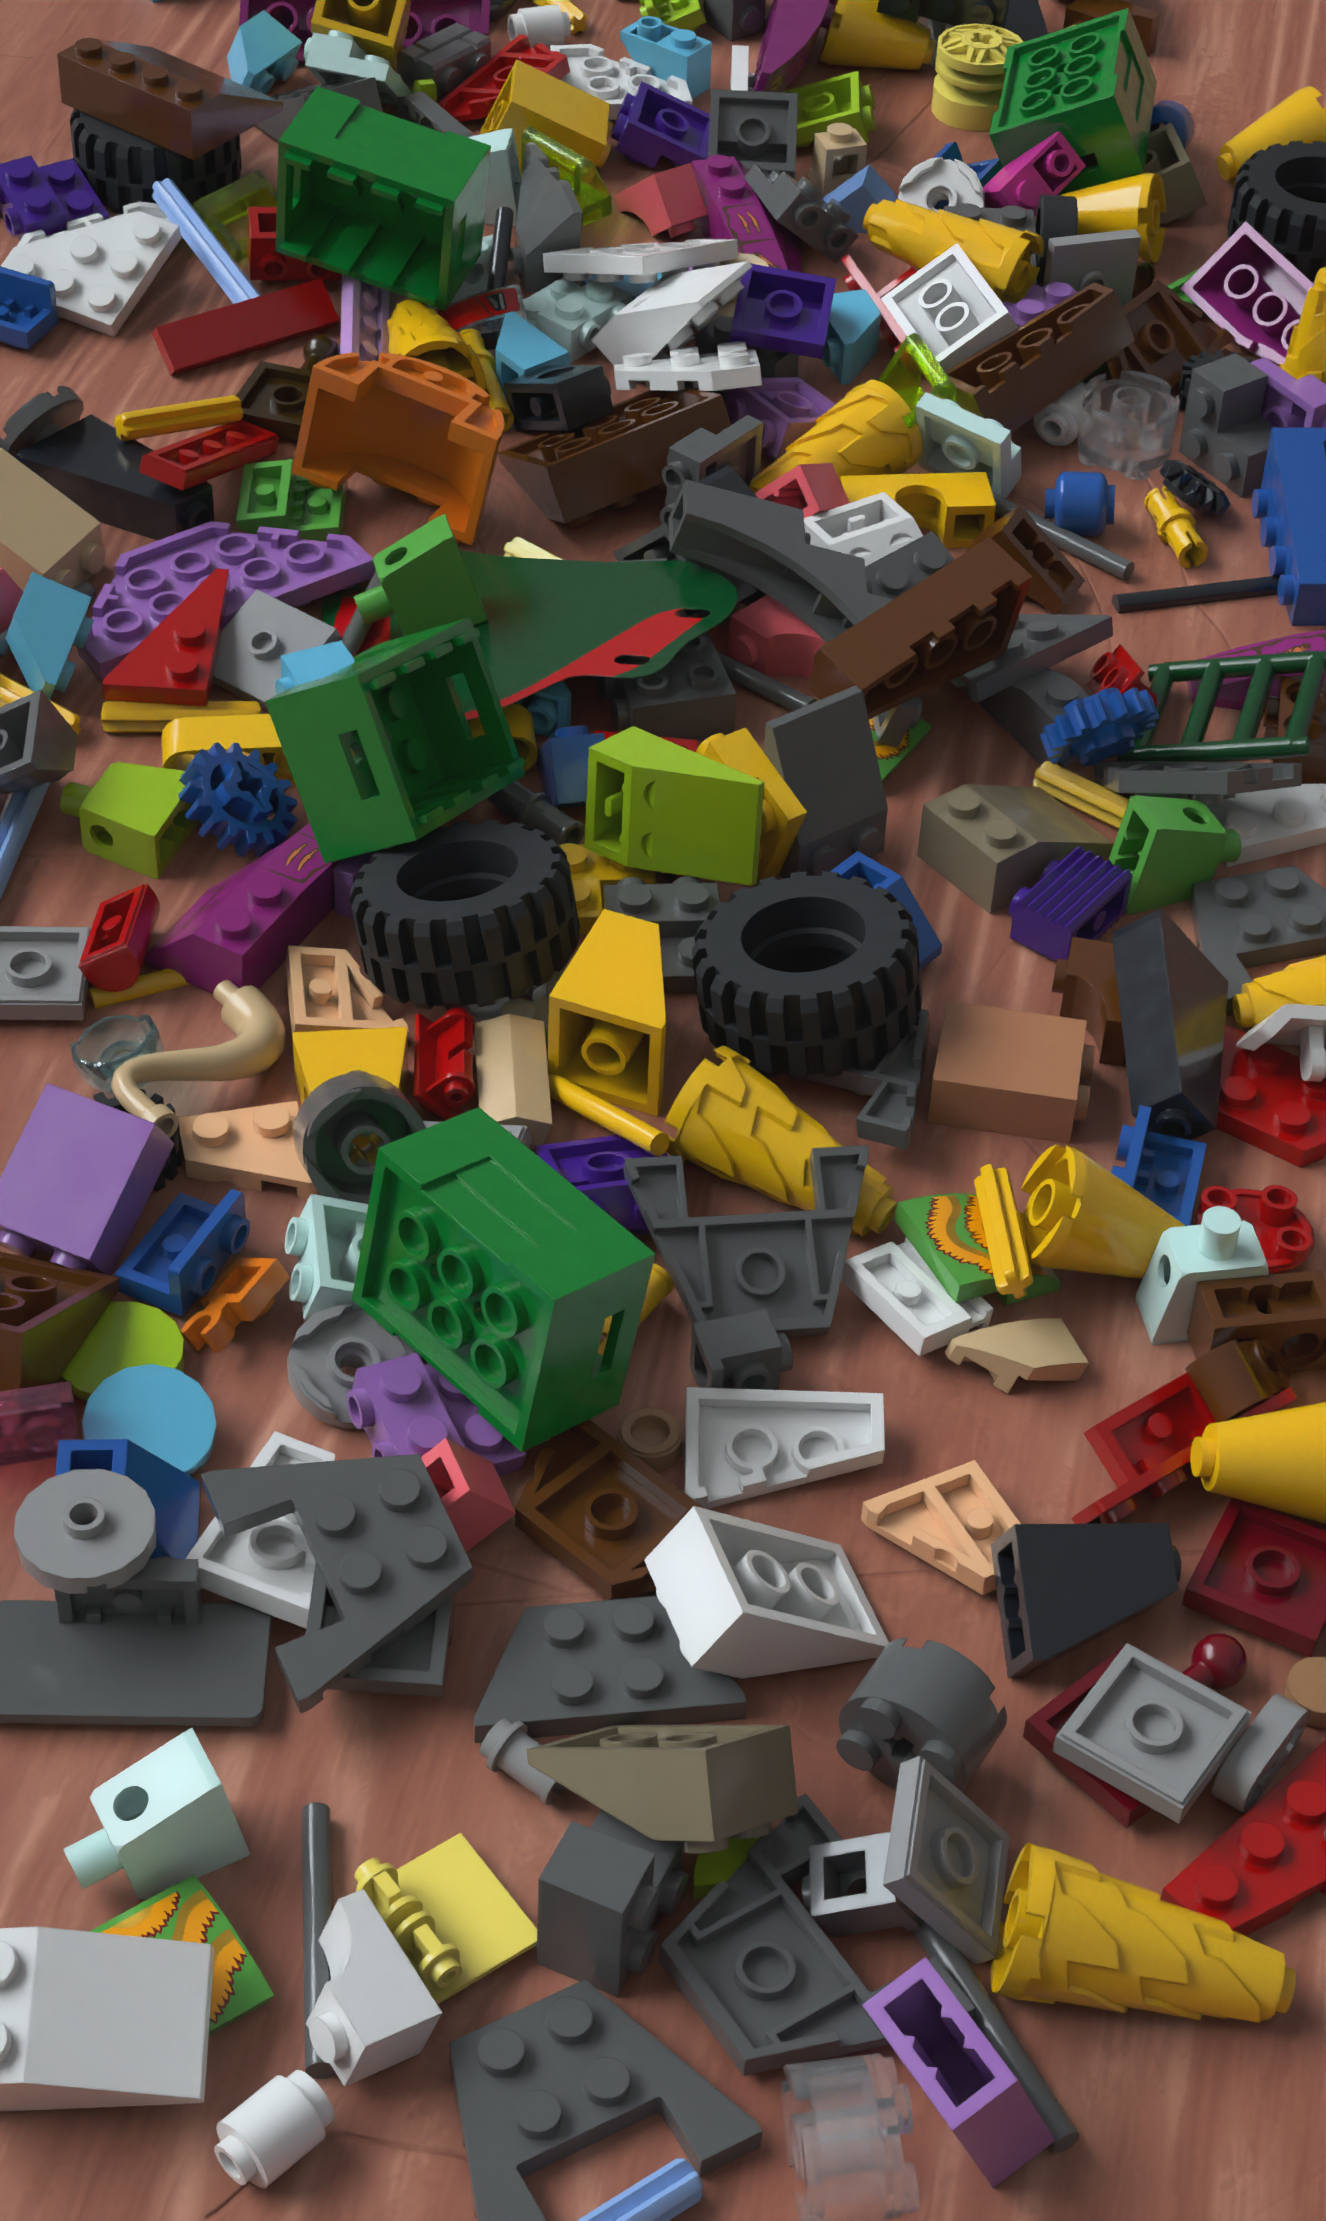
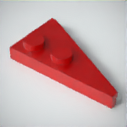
[102,569,230,706]

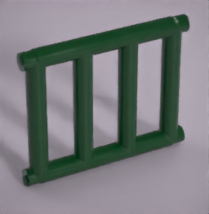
[1117,650,1326,762]

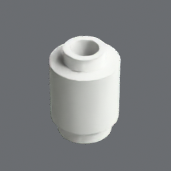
[508,4,571,48]
[1034,382,1096,446]
[214,2070,335,2188]

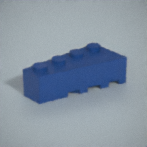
[1252,427,1326,626]

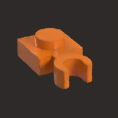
[180,1257,290,1353]

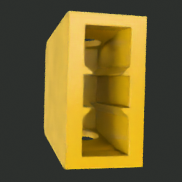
[292,1026,408,1149]

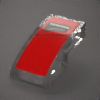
[437,284,527,337]

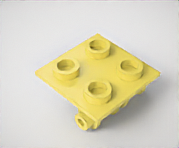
[354,1833,537,2005]

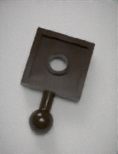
[236,335,340,443]

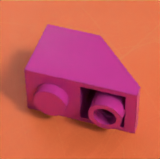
[983,131,1086,217]

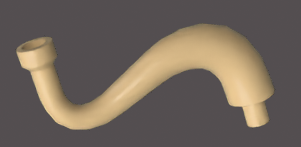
[111,980,286,1138]

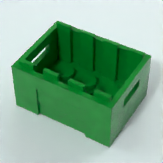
[989,8,1157,195]
[275,86,491,311]
[265,617,526,863]
[352,1107,655,1452]

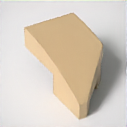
[945,1318,1089,1394]

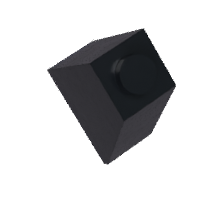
[991,1523,1181,1678]

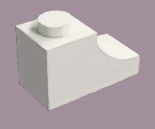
[306,1889,442,2087]

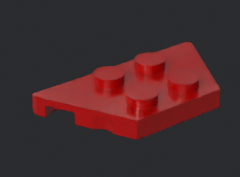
[438,34,570,122]
[1217,1024,1326,1168]

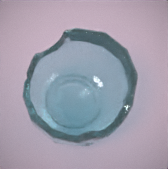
[71,1014,163,1095]

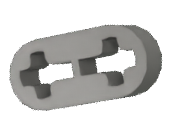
[1211,1693,1310,1814]

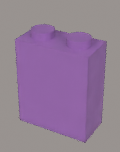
[0,1083,174,1276]
[862,1957,1055,2188]

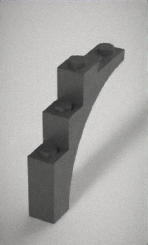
[669,480,922,748]

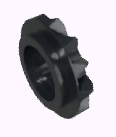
[1159,460,1230,516]

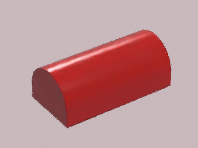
[78,884,160,992]

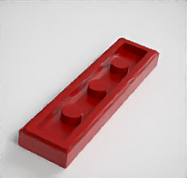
[152,278,340,376]
[139,420,279,491]

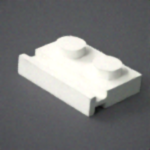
[841,1237,994,1357]

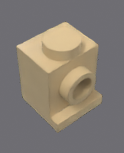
[808,123,867,197]

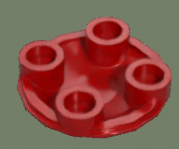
[1192,1185,1315,1274]

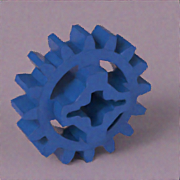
[1040,688,1160,766]
[178,742,298,857]

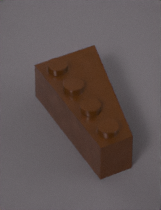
[935,283,1135,433]
[807,537,1033,719]

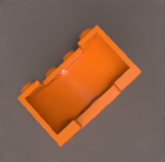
[291,352,504,545]

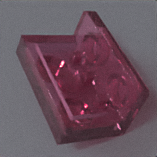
[0,1381,78,1466]

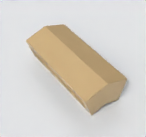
[475,1014,552,1149]

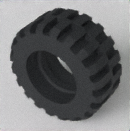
[70,109,242,214]
[1227,141,1326,284]
[349,820,580,1010]
[692,871,922,1080]

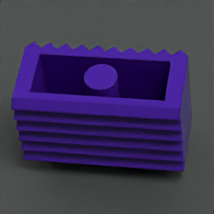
[1009,846,1133,962]

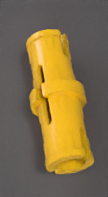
[1144,486,1209,568]

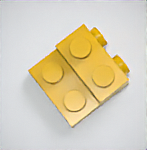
[696,727,807,880]

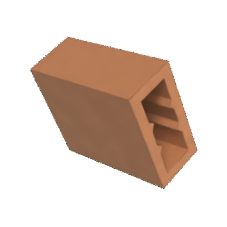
[927,1000,1095,1144]

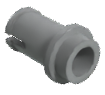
[479,1718,566,1805]

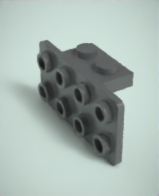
[0,1556,272,1727]

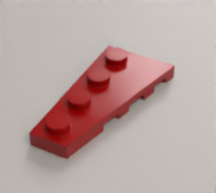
[1160,1740,1326,1936]

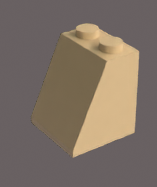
[0,448,106,592]

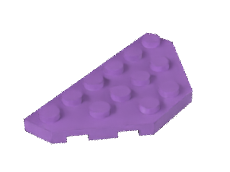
[77,521,375,681]

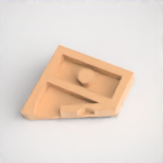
[285,945,408,1041]
[178,1101,318,1200]
[861,1460,1021,1595]

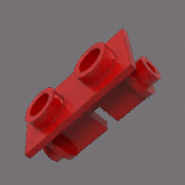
[1086,644,1158,708]
[413,1007,475,1121]

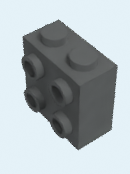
[598,632,736,741]

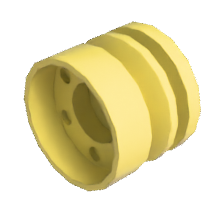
[931,23,1023,132]

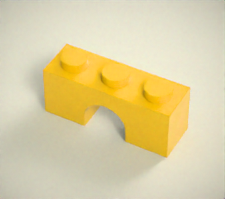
[840,472,996,548]

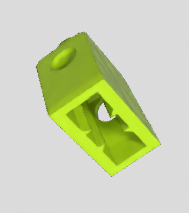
[60,762,200,879]

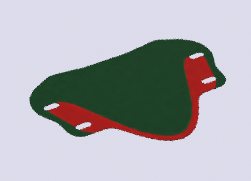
[321,550,738,721]

